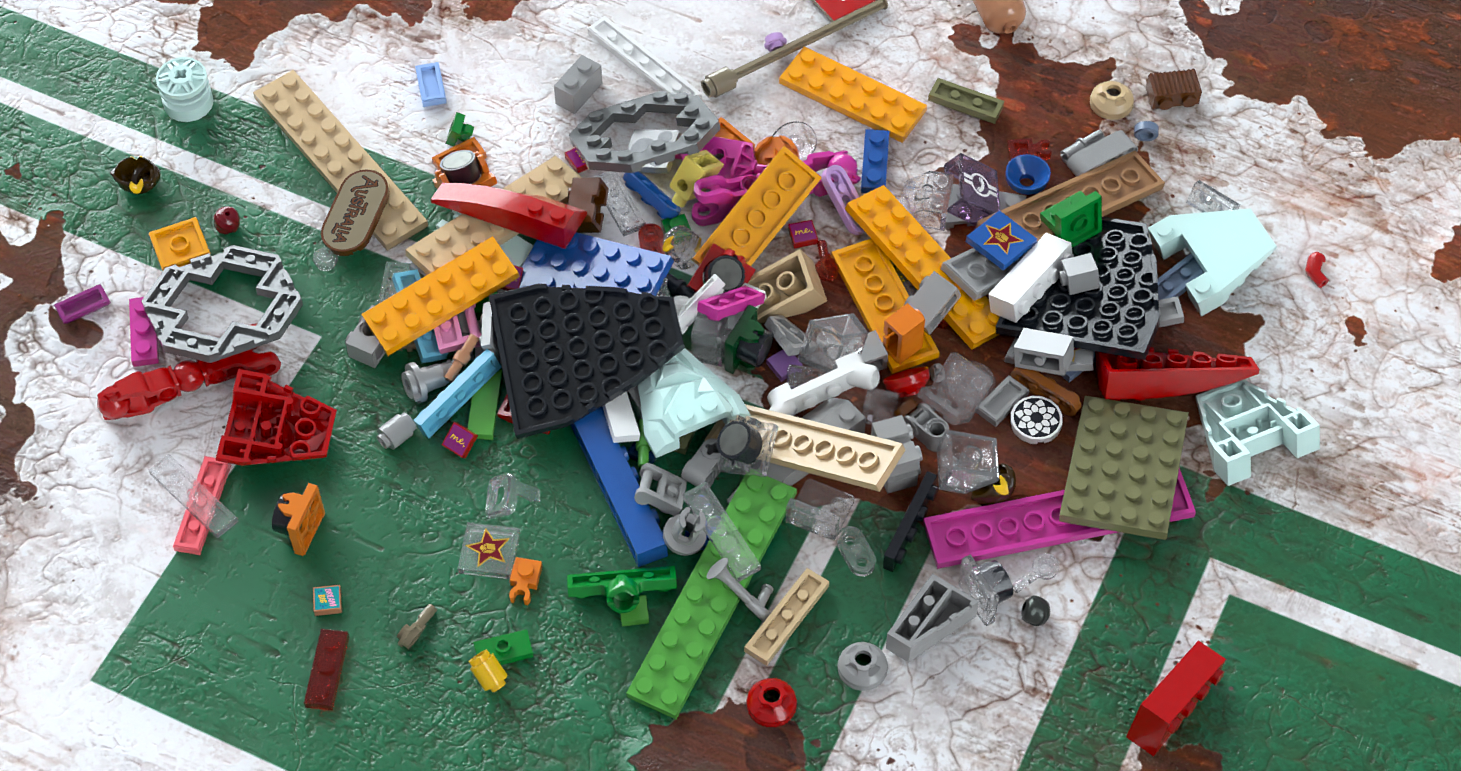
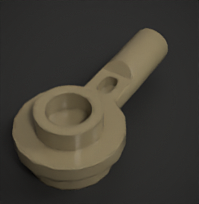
[397,604,437,649]

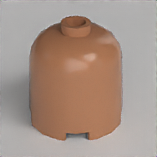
[972,0,1027,34]

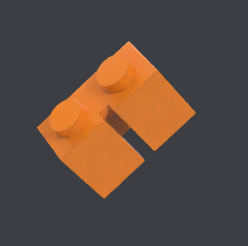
[883,303,925,365]

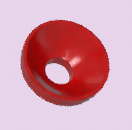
[883,367,930,398]
[746,678,797,727]

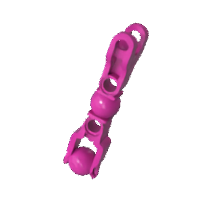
[691,150,861,226]

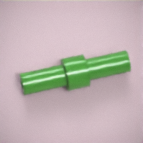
[636,419,651,469]

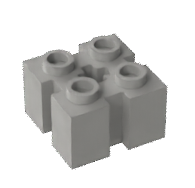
[871,415,923,494]

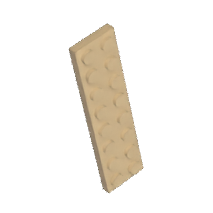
[405,155,581,275]
[705,404,905,492]

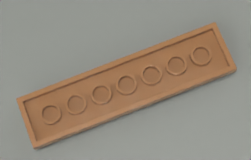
[976,151,1165,242]

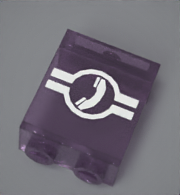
[944,153,1000,226]

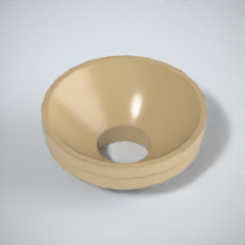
[1090,81,1134,120]

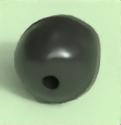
[1021,595,1051,626]

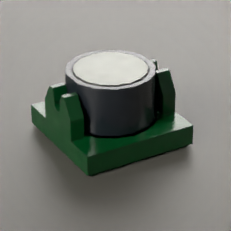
[724,305,774,374]

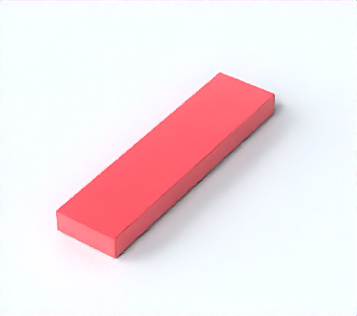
[173,456,231,555]

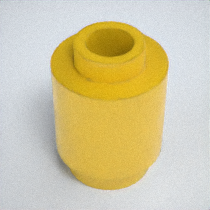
[469,649,508,693]

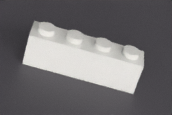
[988,233,1074,323]

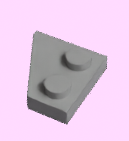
[764,315,819,356]

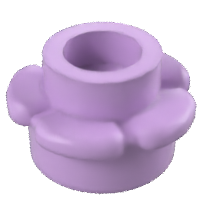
[764,32,787,52]

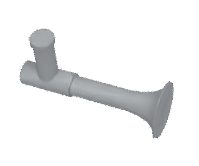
[706,557,773,623]

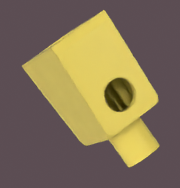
[670,150,724,207]

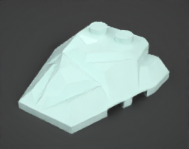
[638,348,751,458]

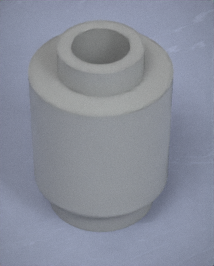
[377,412,417,450]

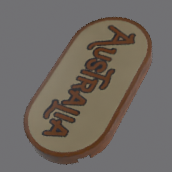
[321,169,390,256]

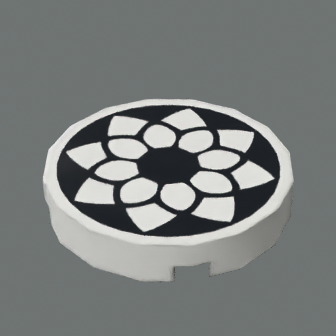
[1010,396,1062,444]

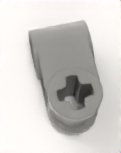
[903,402,949,452]
[681,439,727,491]

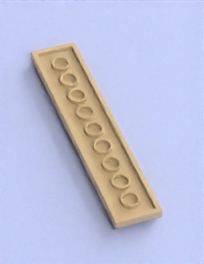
[253,70,428,251]

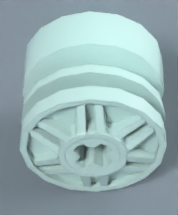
[156,57,214,122]

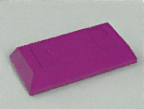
[54,284,111,324]

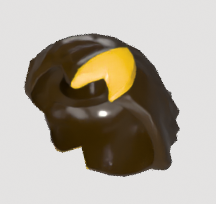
[110,155,161,194]
[971,463,1016,506]

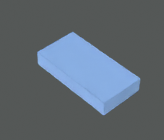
[415,62,447,107]

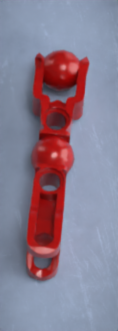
[97,323,281,420]

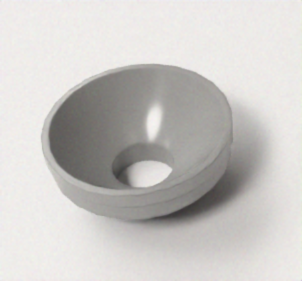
[837,642,888,691]

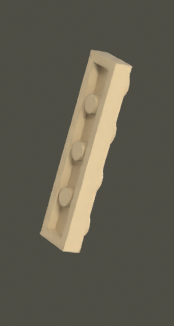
[744,568,829,666]

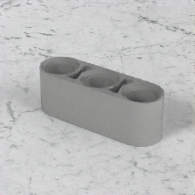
[1067,130,1138,177]

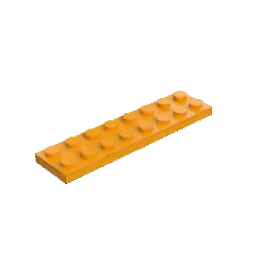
[845,185,1000,350]

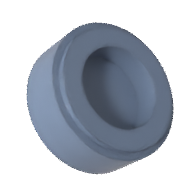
[1134,121,1159,141]

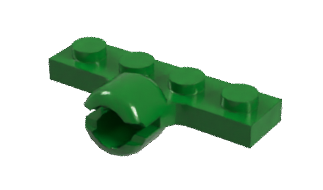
[567,566,677,613]

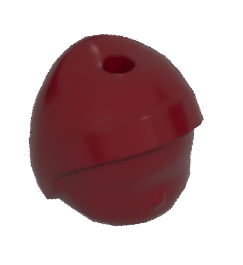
[213,206,240,234]

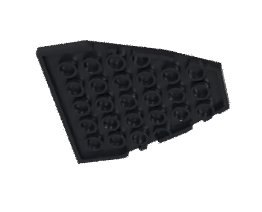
[996,217,1160,360]
[489,283,685,439]

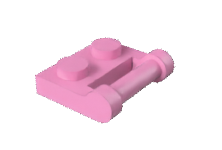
[434,304,481,354]

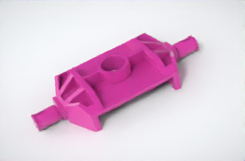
[675,136,767,179]

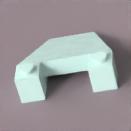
[1148,208,1277,316]
[1196,380,1320,486]

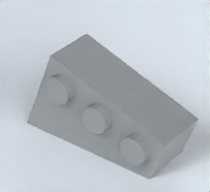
[886,573,979,663]

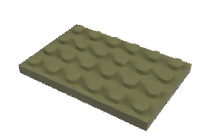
[1059,396,1189,540]

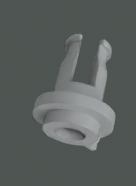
[401,359,459,403]
[663,507,707,556]

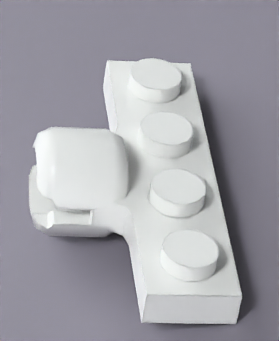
[673,274,726,334]

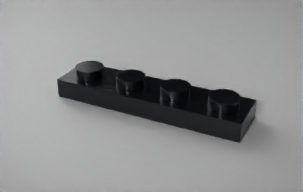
[883,471,939,572]

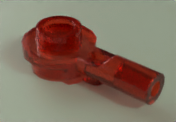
[815,240,839,282]

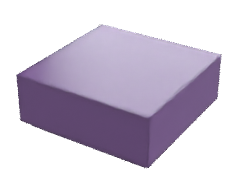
[767,350,802,382]

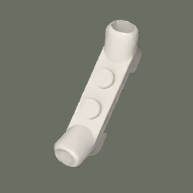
[767,353,880,416]

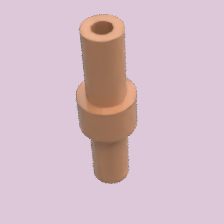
[444,334,479,383]

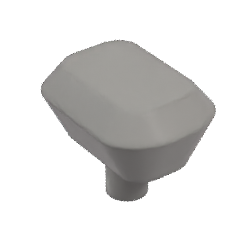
[929,363,947,382]

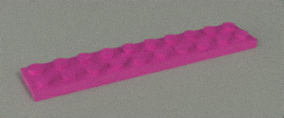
[923,468,1196,569]

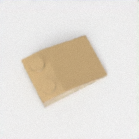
[748,249,827,324]

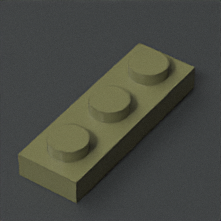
[928,78,1004,124]

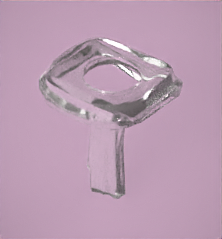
[485,473,541,519]

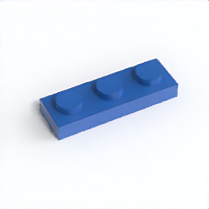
[861,129,889,193]

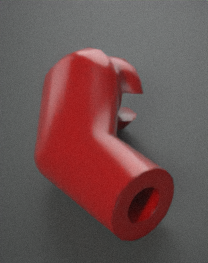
[1305,252,1329,288]

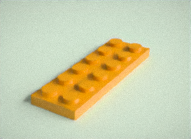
[779,46,927,143]
[691,146,822,266]
[361,236,520,356]
[831,239,939,374]

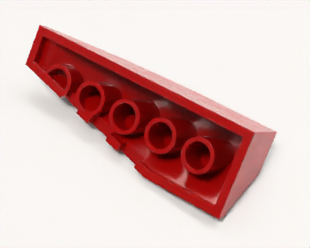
[431,183,587,249]
[1095,347,1260,401]

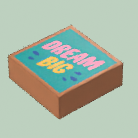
[313,585,342,616]

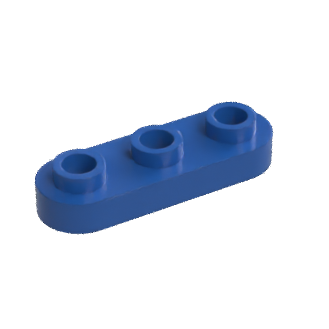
[623,171,681,219]

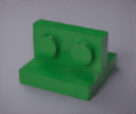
[1040,191,1102,248]

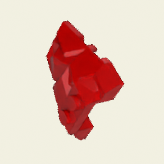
[216,369,337,466]

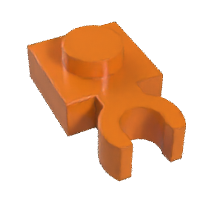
[509,557,543,606]

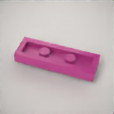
[697,285,765,321]
[129,297,159,367]

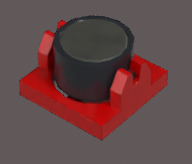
[687,243,756,293]

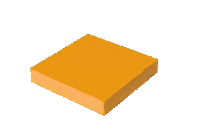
[149,217,211,271]

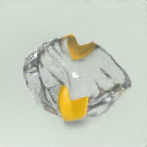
[662,225,702,270]

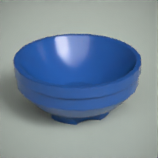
[1005,154,1051,195]

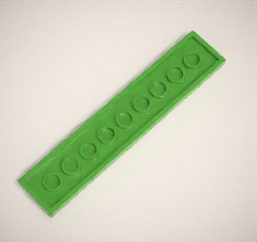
[626,469,797,719]

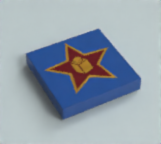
[965,210,1037,271]

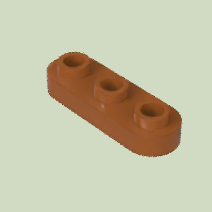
[1011,367,1081,416]

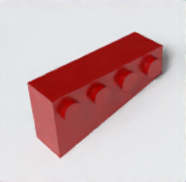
[1126,640,1226,757]

